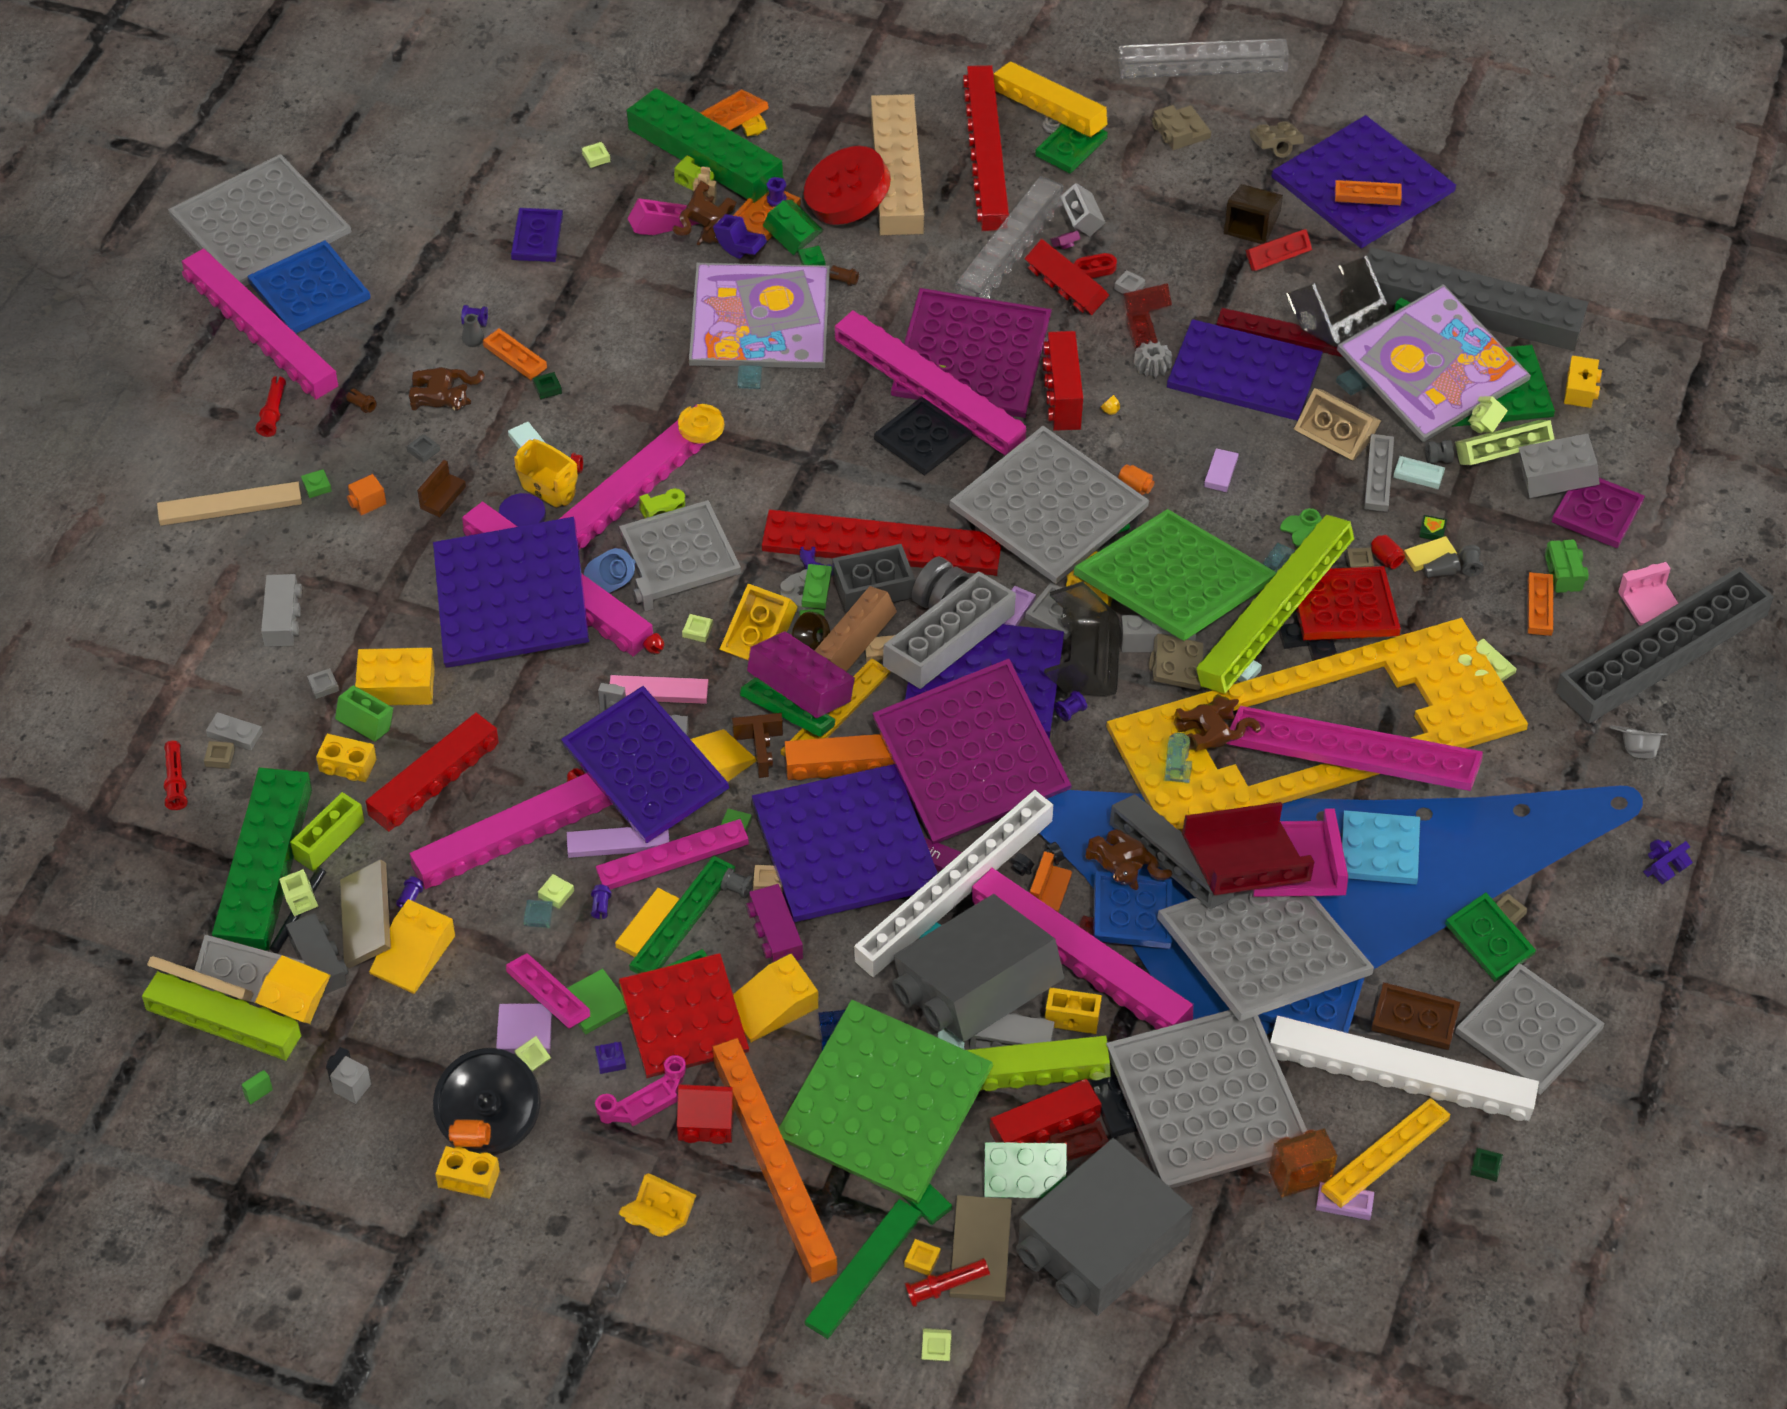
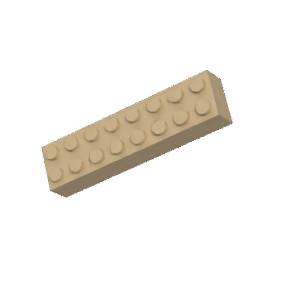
[871,94,924,235]

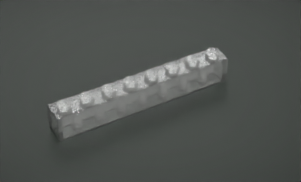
[1118,39,1289,79]
[955,176,1063,299]

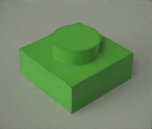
[301,469,332,498]

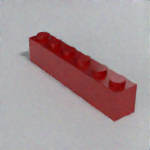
[365,712,499,832]

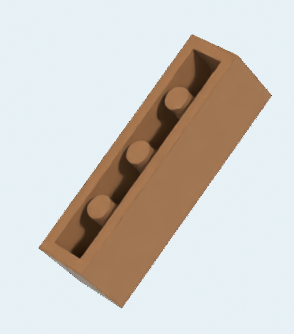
[815,586,897,672]

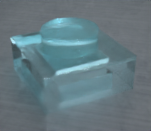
[738,365,762,389]

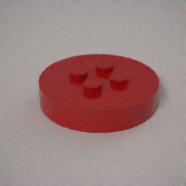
[804,146,891,225]

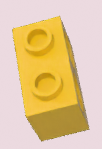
[316,733,377,782]
[435,1146,500,1199]

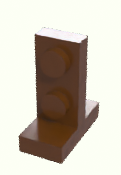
[732,713,783,778]

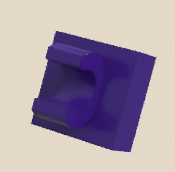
[595,1041,626,1074]

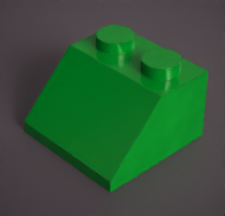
[762,200,823,256]

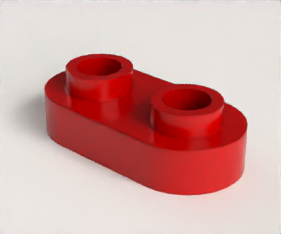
[1074,253,1117,278]

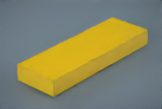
[615,888,679,957]

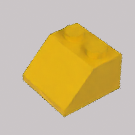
[255,955,331,1024]

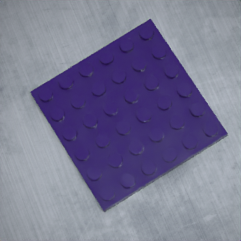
[1271,115,1456,249]
[433,517,589,668]
[905,615,1064,739]
[752,764,938,922]

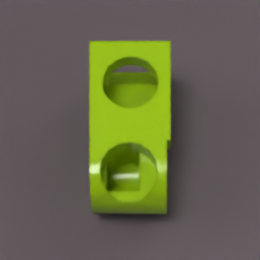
[674,155,714,191]
[639,488,685,519]

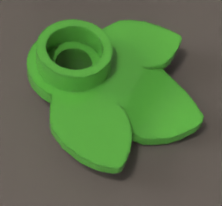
[1280,508,1322,547]

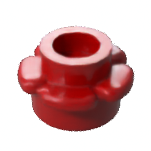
[569,452,583,473]

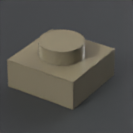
[1346,548,1374,568]
[204,741,235,769]
[1496,893,1527,924]

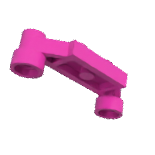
[595,1055,686,1127]

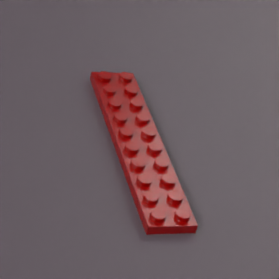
[762,509,1002,576]

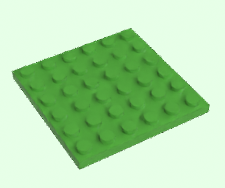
[1074,509,1277,641]
[779,1000,993,1204]

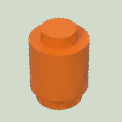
[1118,464,1154,495]
[449,1120,491,1147]

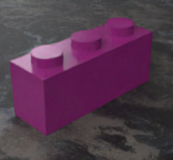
[746,884,803,963]

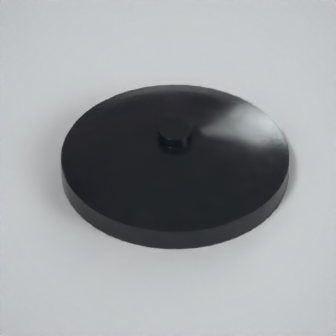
[433,1048,541,1155]

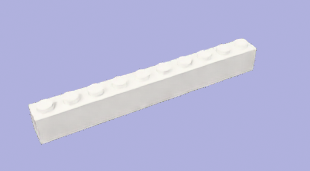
[854,790,1053,977]
[1270,1016,1539,1121]

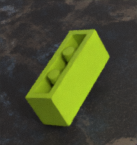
[290,792,365,872]

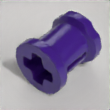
[767,177,787,207]
[461,305,488,327]
[1054,691,1087,722]

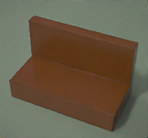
[417,460,466,518]

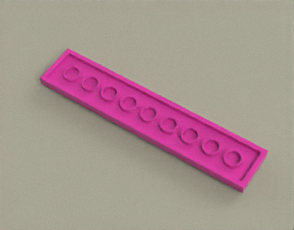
[1226,706,1483,791]

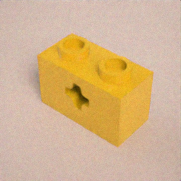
[1564,356,1602,408]
[1045,988,1102,1034]

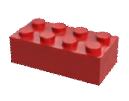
[1042,331,1083,431]

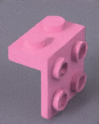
[1618,562,1678,626]

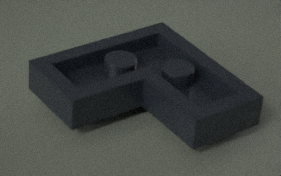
[1278,623,1337,661]

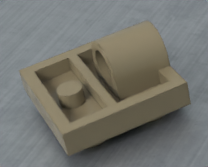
[1250,122,1304,158]
[1149,634,1203,690]

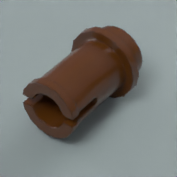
[829,265,859,286]
[346,388,377,413]

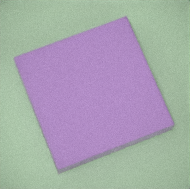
[496,1004,552,1054]

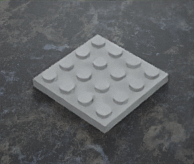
[619,500,741,600]
[1455,963,1605,1095]

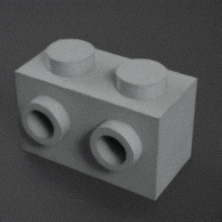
[1060,183,1106,237]

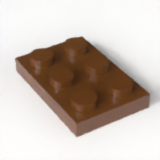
[1371,982,1461,1050]

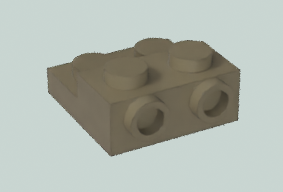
[1152,105,1211,150]

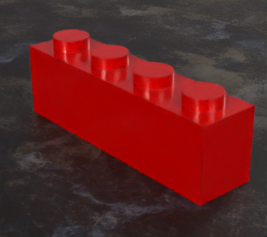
[1024,238,1109,315]
[990,1079,1101,1143]

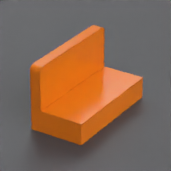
[1030,851,1072,913]

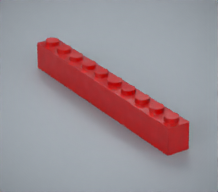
[963,65,1009,231]

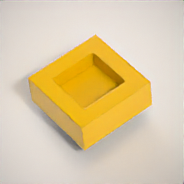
[741,114,767,136]
[904,1239,941,1275]

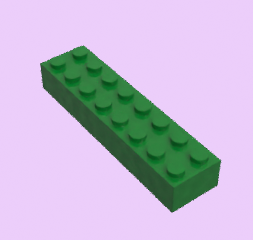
[626,88,784,203]
[212,767,312,952]

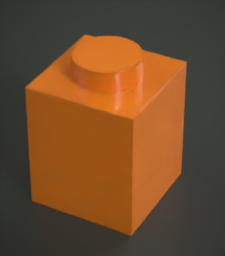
[347,474,386,516]

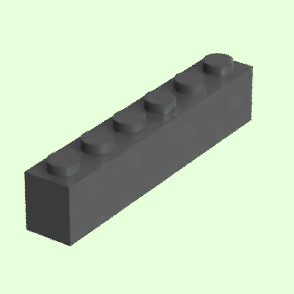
[1110,794,1234,910]

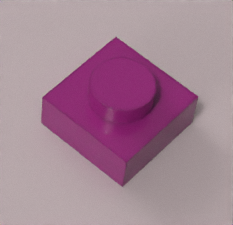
[1051,231,1080,249]

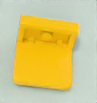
[619,1173,696,1237]

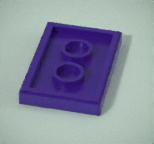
[511,208,563,262]

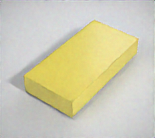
[1403,536,1457,572]

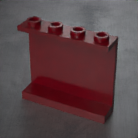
[1182,802,1314,895]

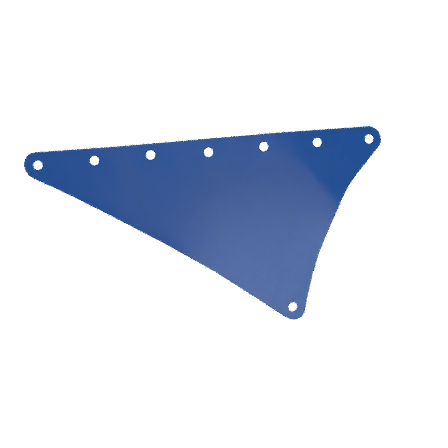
[1039,786,1643,1035]

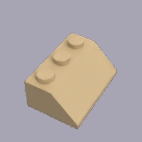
[1294,388,1381,461]

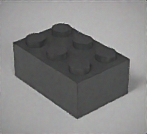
[832,544,915,612]

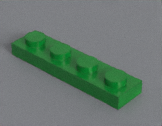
[740,677,835,737]

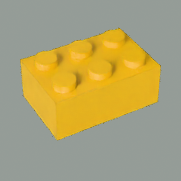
[355,648,435,705]

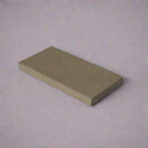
[340,859,391,968]
[949,1195,1012,1302]

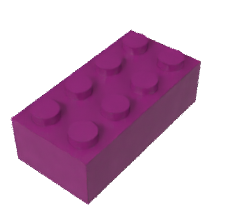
[747,631,855,718]

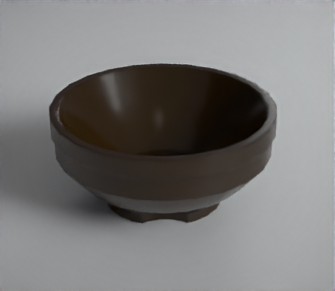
[792,612,831,651]

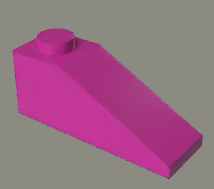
[627,198,699,235]

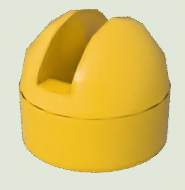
[1100,395,1120,415]

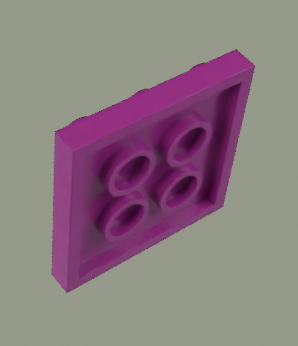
[1552,478,1645,549]

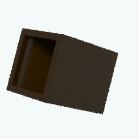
[1224,184,1283,244]

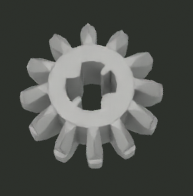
[1134,340,1172,379]

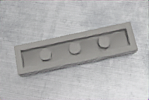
[1364,434,1394,512]

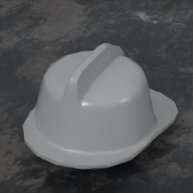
[1609,725,1667,758]

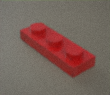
[1245,229,1312,271]

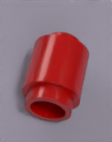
[1371,535,1405,569]

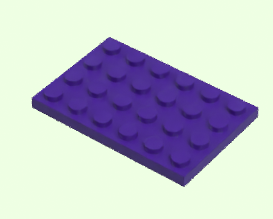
[1167,319,1323,421]
[561,686,729,844]

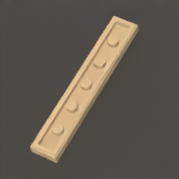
[157,482,302,526]

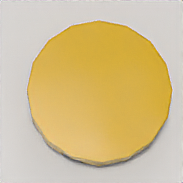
[678,404,724,444]

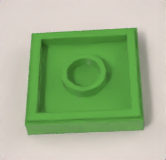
[567,969,627,1035]

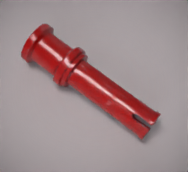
[255,376,286,437]
[163,741,188,810]
[905,1258,990,1307]

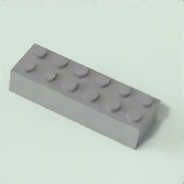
[883,571,1016,689]

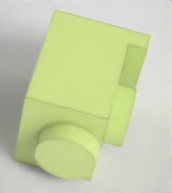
[1468,396,1508,433]
[279,869,318,916]

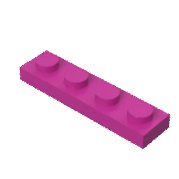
[506,953,590,1028]

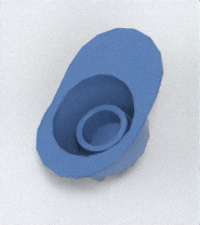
[584,548,636,593]

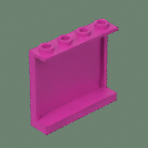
[1252,809,1348,897]

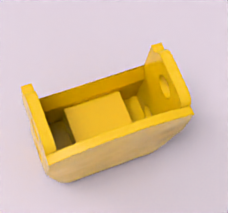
[514,439,578,508]

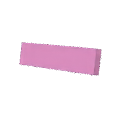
[610,675,709,704]

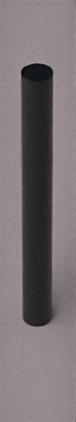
[269,867,326,953]

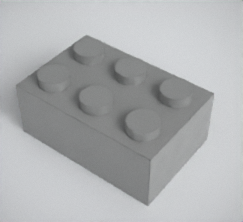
[1518,433,1599,498]

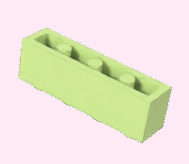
[1455,420,1555,465]

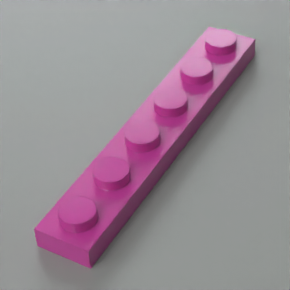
[596,819,749,890]

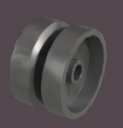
[912,556,970,609]

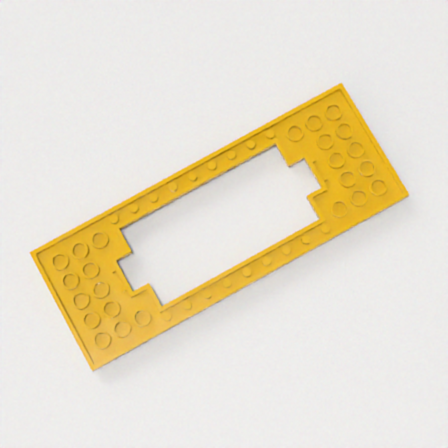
[1106,618,1528,832]

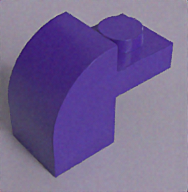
[713,214,767,259]

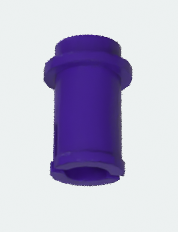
[396,876,423,908]
[591,884,612,919]

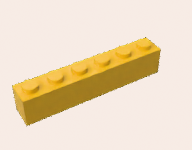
[993,61,1107,137]

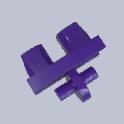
[1643,839,1693,884]

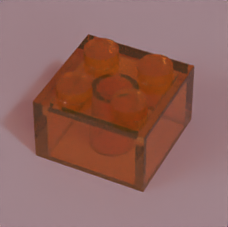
[1269,1128,1337,1198]

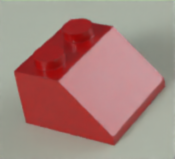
[677,1085,734,1144]

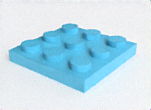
[1342,810,1420,885]

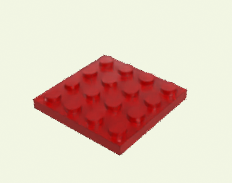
[1296,566,1401,640]
[619,953,749,1079]

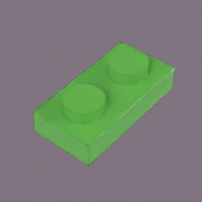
[802,564,832,609]

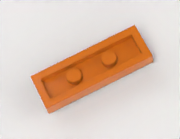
[1335,180,1402,205]
[483,328,547,380]
[1527,572,1553,636]

